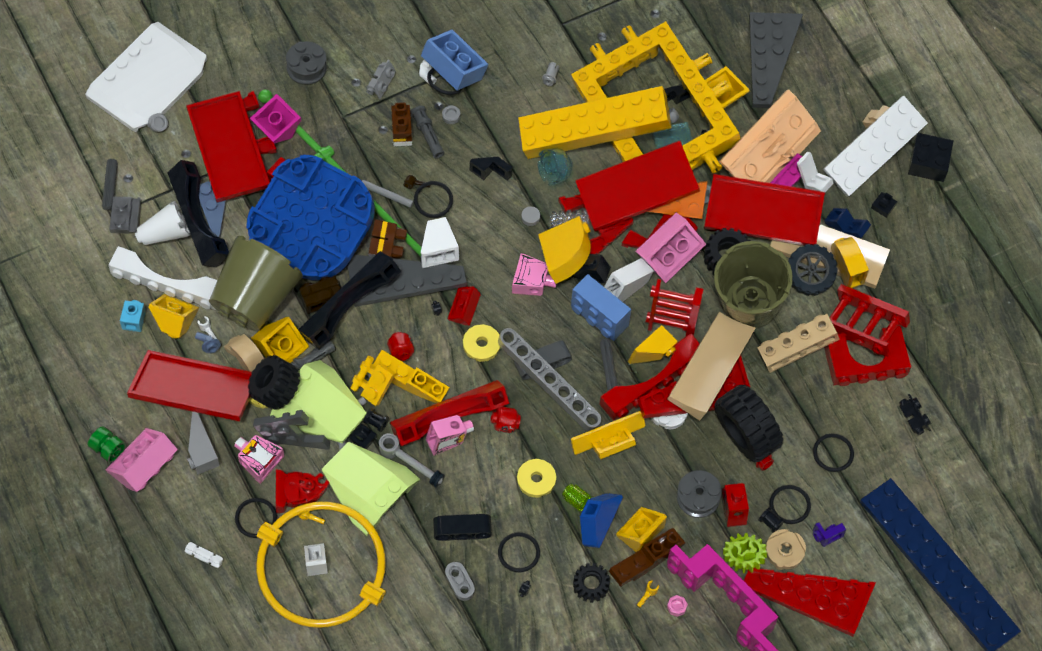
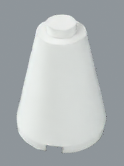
[135,201,190,245]

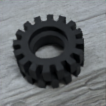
[573,563,610,603]

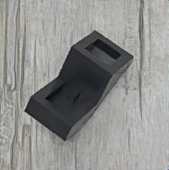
[469,157,513,181]

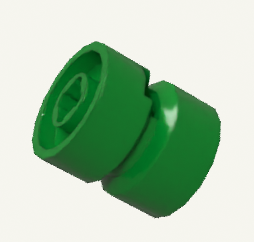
[87,426,126,463]

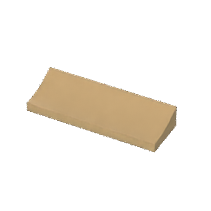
[770,225,890,289]
[667,312,755,421]

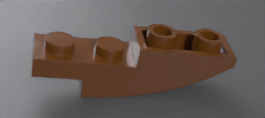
[609,528,685,587]

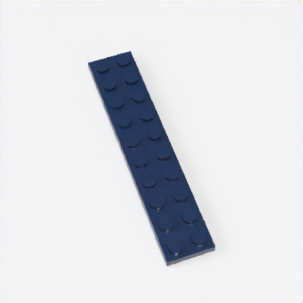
[860,478,1021,651]

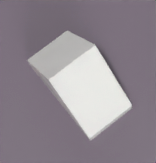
[304,543,328,576]

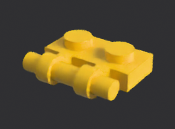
[350,356,396,406]

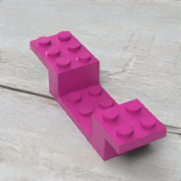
[667,544,778,651]

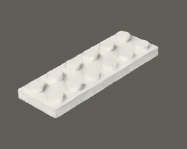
[823,96,928,197]

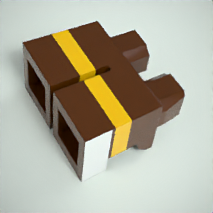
[391,102,412,146]
[368,219,407,258]

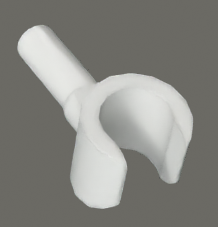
[198,316,217,339]

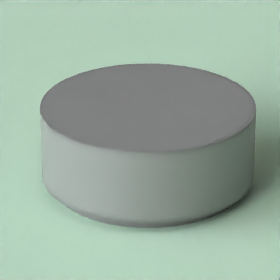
[442,105,460,124]
[148,113,168,132]
[521,207,540,226]

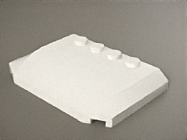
[85,22,207,132]

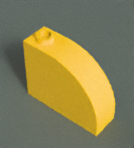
[538,216,591,284]
[831,237,869,288]

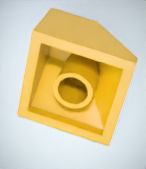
[149,294,199,338]
[251,317,309,363]
[628,325,678,364]

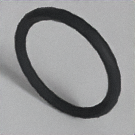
[427,68,463,95]
[414,181,453,218]
[813,433,854,472]
[769,485,811,524]
[235,498,277,538]
[498,532,540,572]

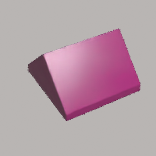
[250,94,301,144]

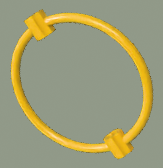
[256,501,386,628]

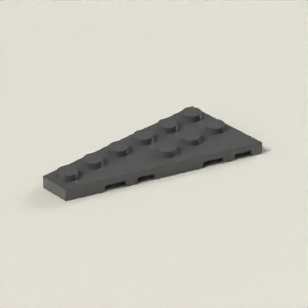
[749,12,803,108]
[347,255,467,307]

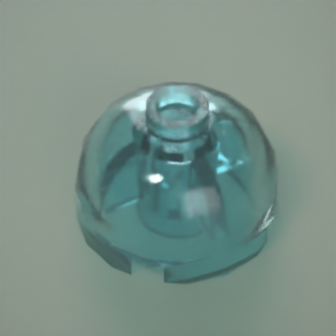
[537,148,572,186]

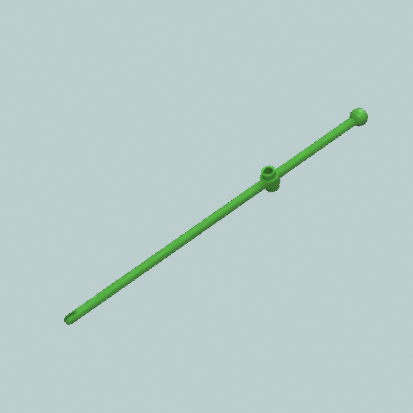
[258,90,422,257]

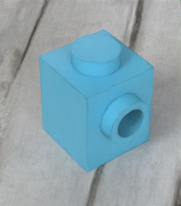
[120,300,146,332]

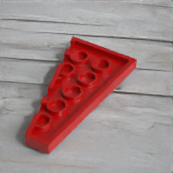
[638,354,750,418]
[744,568,876,637]

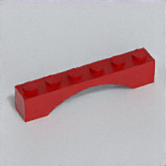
[599,333,700,421]
[390,380,509,446]

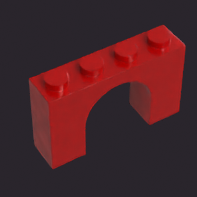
[824,326,911,386]

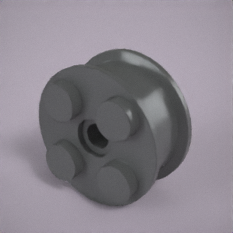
[286,41,327,84]
[677,470,722,518]

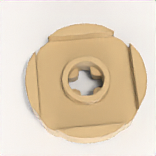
[766,529,806,570]

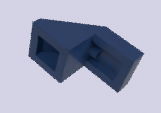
[824,208,871,238]

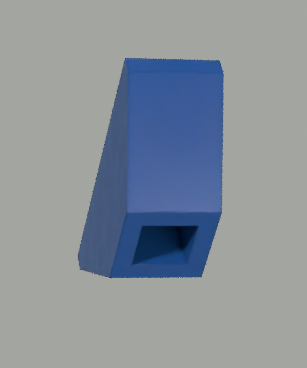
[580,493,623,548]

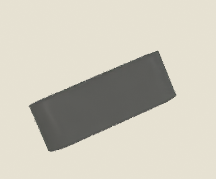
[514,341,572,380]

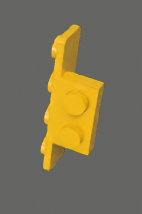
[571,411,645,459]

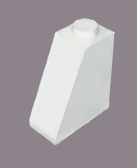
[421,217,459,268]
[604,258,654,302]

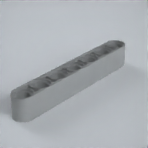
[498,328,601,431]

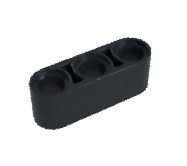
[433,514,492,541]

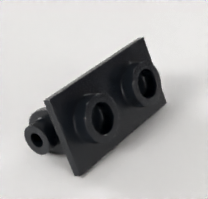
[899,394,931,435]

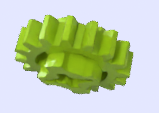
[723,533,767,573]

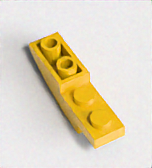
[372,350,450,403]

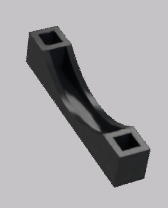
[167,160,229,267]
[298,251,401,350]

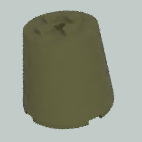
[209,236,303,331]
[714,241,792,329]

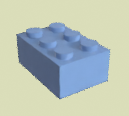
[421,30,488,91]
[571,274,631,341]

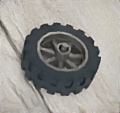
[788,244,838,296]

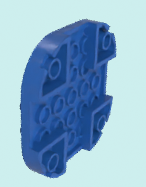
[247,155,375,280]

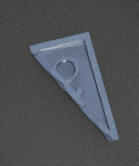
[199,181,227,237]

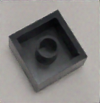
[908,133,954,182]

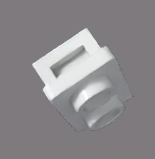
[797,152,834,192]

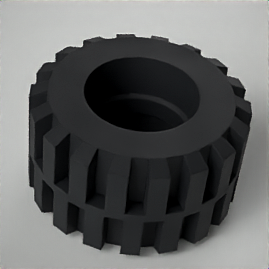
[704,228,751,275]
[248,355,300,410]

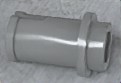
[542,62,560,86]

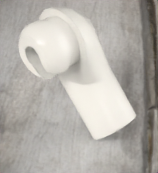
[419,59,437,85]

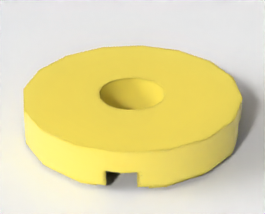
[463,324,501,362]
[517,459,556,498]

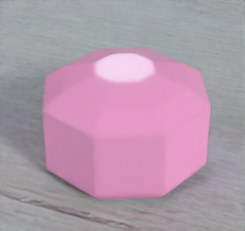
[667,595,688,617]

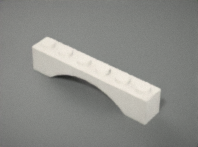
[108,246,217,310]

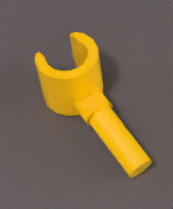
[298,511,325,524]
[637,580,659,608]

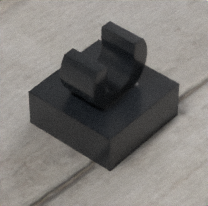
[871,192,897,218]
[349,423,377,449]

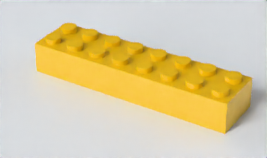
[518,86,672,159]

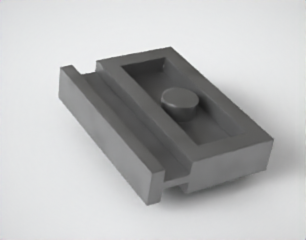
[109,197,141,234]

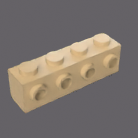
[757,314,840,373]

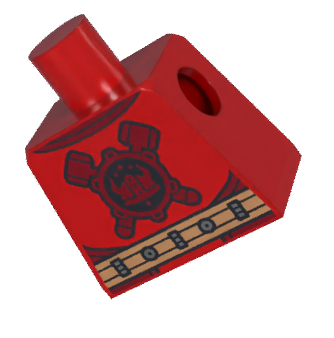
[721,483,749,527]

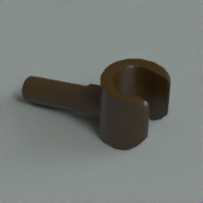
[403,175,431,189]

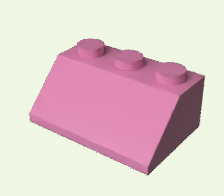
[635,212,706,283]
[106,428,178,492]

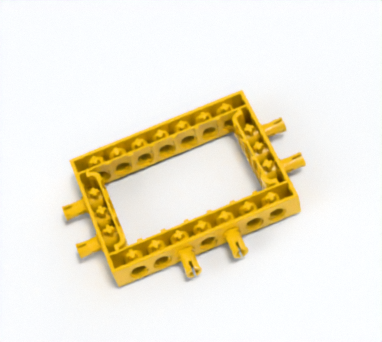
[571,21,740,173]

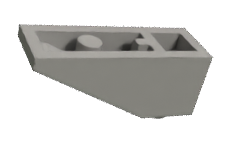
[187,411,220,475]

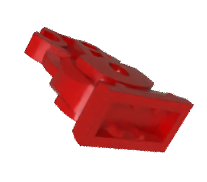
[276,469,329,514]

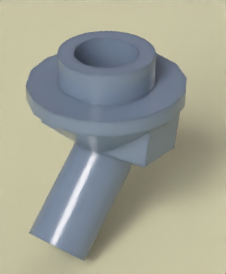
[195,332,221,353]

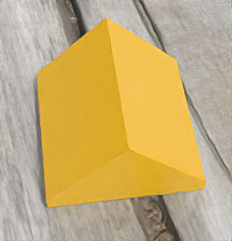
[705,66,750,109]
[616,507,667,552]

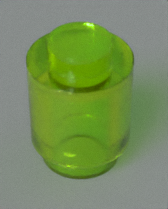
[562,483,592,512]

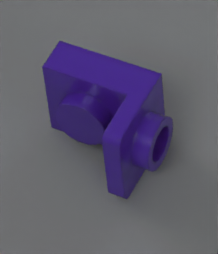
[813,522,846,547]

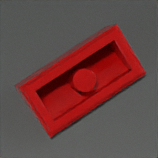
[447,287,481,326]

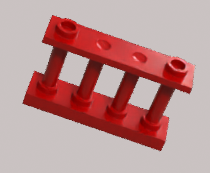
[645,279,704,337]
[829,284,910,357]

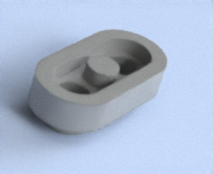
[445,562,475,601]

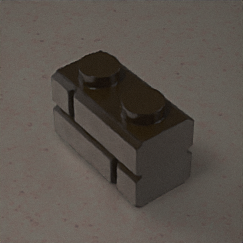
[299,276,341,314]

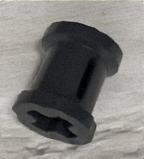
[363,408,389,432]
[758,507,785,533]

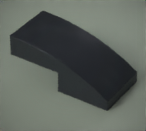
[664,85,691,104]

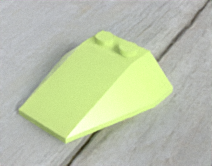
[270,360,367,443]
[322,442,420,536]

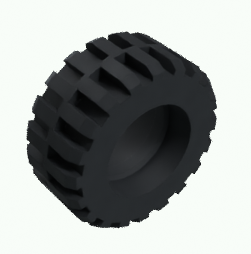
[715,385,784,462]

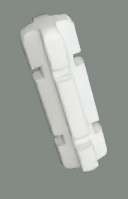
[185,542,223,568]

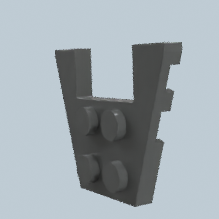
[253,410,330,450]

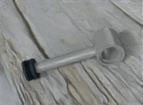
[379,433,445,488]

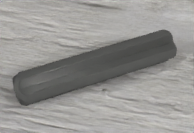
[102,159,118,210]
[600,339,618,391]

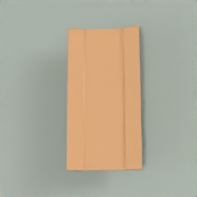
[719,89,821,183]

